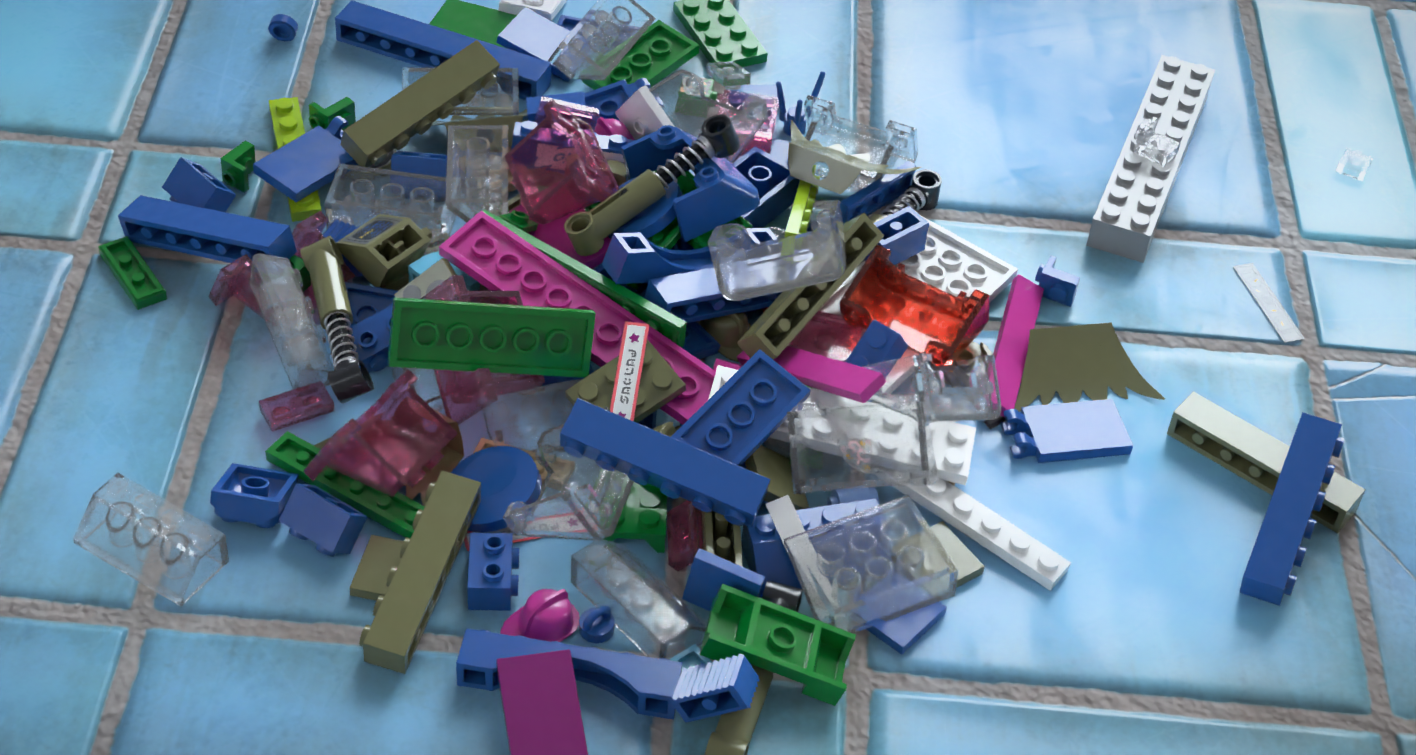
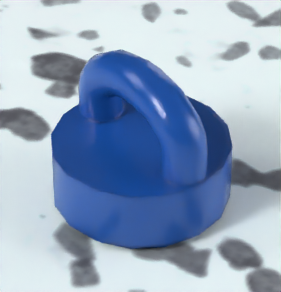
[579,605,615,643]

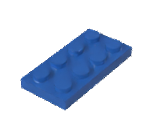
[671,349,811,466]

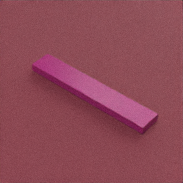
[980,274,1044,417]
[737,346,886,403]

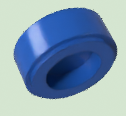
[268,14,298,41]

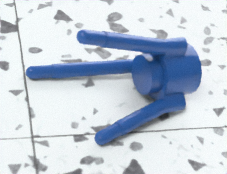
[776,71,826,136]

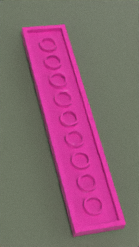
[439,210,716,425]

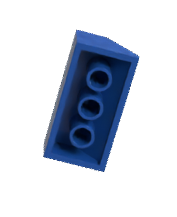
[741,498,892,597]

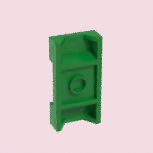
[595,468,667,553]
[700,584,856,706]

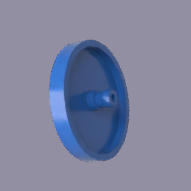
[603,177,683,239]
[451,446,542,533]

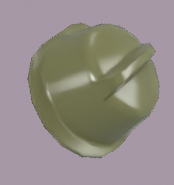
[699,312,751,362]

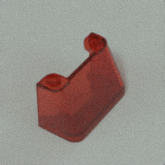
[840,245,989,366]

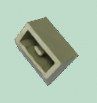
[336,214,431,288]

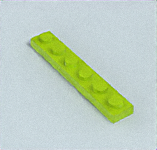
[269,97,322,222]
[781,165,820,262]

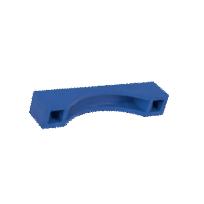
[602,228,783,284]
[456,629,683,720]

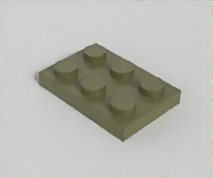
[565,339,686,423]

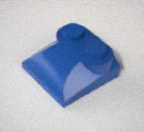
[210,463,299,528]

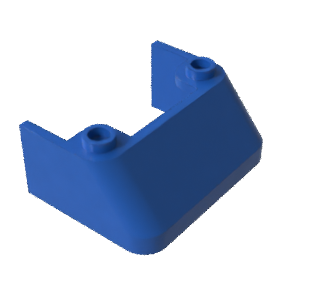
[621,125,760,242]

